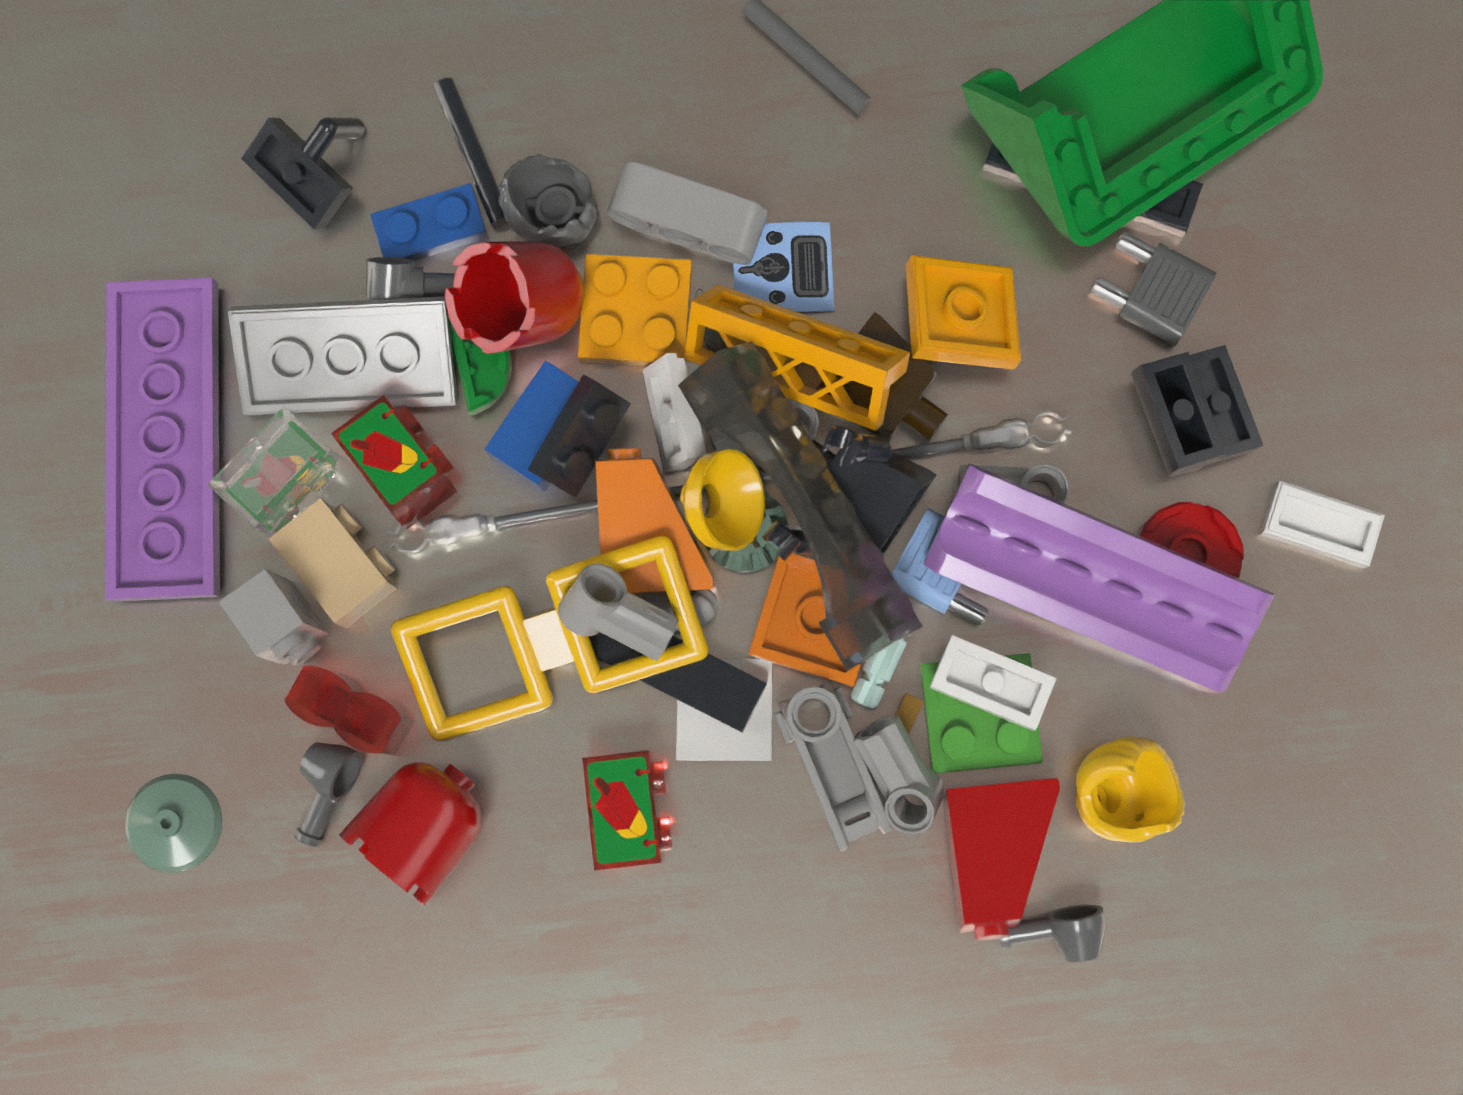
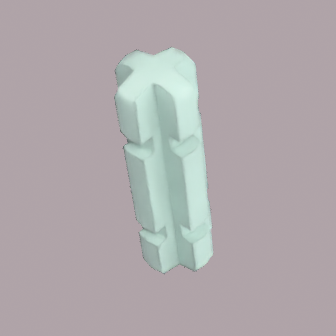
[850,604,918,709]

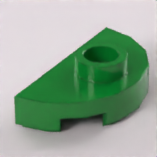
[450,321,512,416]

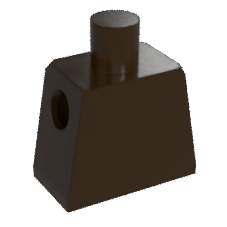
[816,312,949,442]

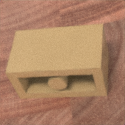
[269,498,398,629]

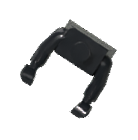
[762,425,936,568]

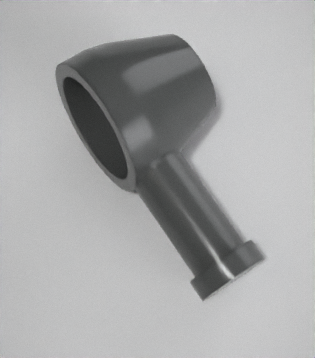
[294,742,363,847]
[1000,905,1105,962]

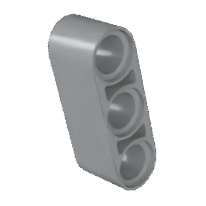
[606,162,769,265]

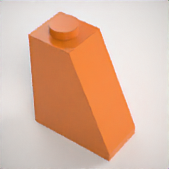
[596,448,714,593]

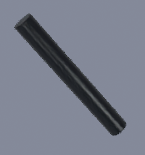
[433,78,507,227]

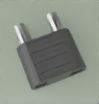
[1090,232,1217,346]

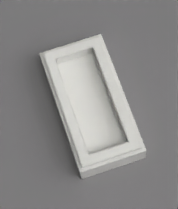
[1260,481,1385,569]

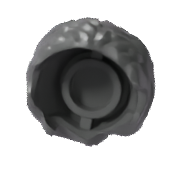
[498,154,599,247]

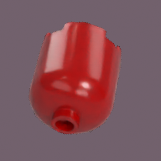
[445,241,584,354]
[339,762,483,906]

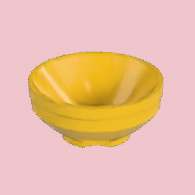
[680,449,765,551]

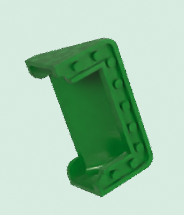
[961,0,1323,246]

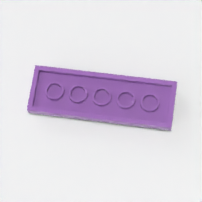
[105,277,220,602]

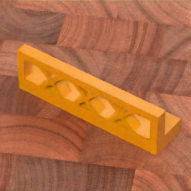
[684,284,910,431]

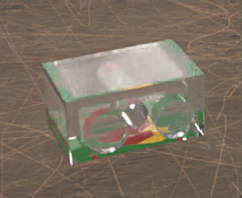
[207,406,342,536]

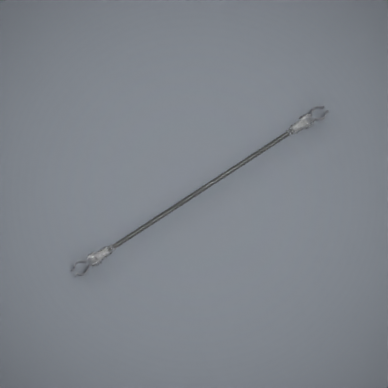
[387,411,1072,553]

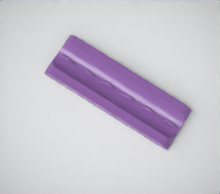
[923,463,1275,693]

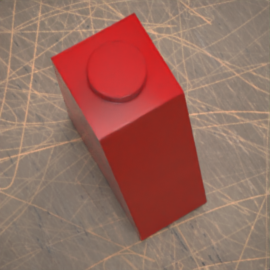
[943,778,1060,940]

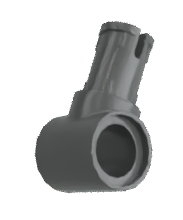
[366,257,455,300]

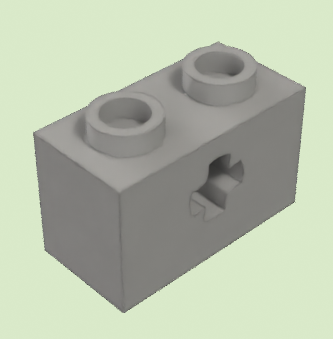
[218,568,329,666]

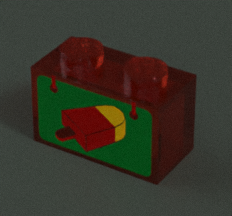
[331,395,458,531]
[582,750,673,871]

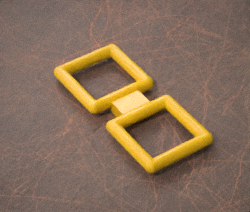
[391,536,709,741]

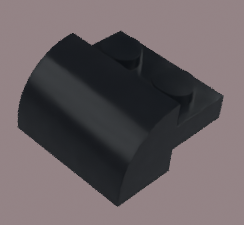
[1131,345,1263,477]

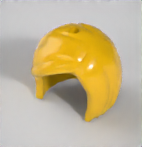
[1075,736,1185,842]

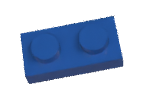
[370,183,489,261]

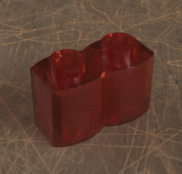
[284,666,414,756]

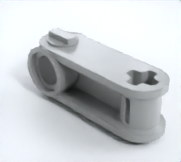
[774,682,892,852]

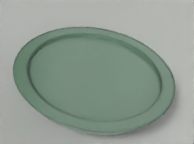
[125,774,222,873]

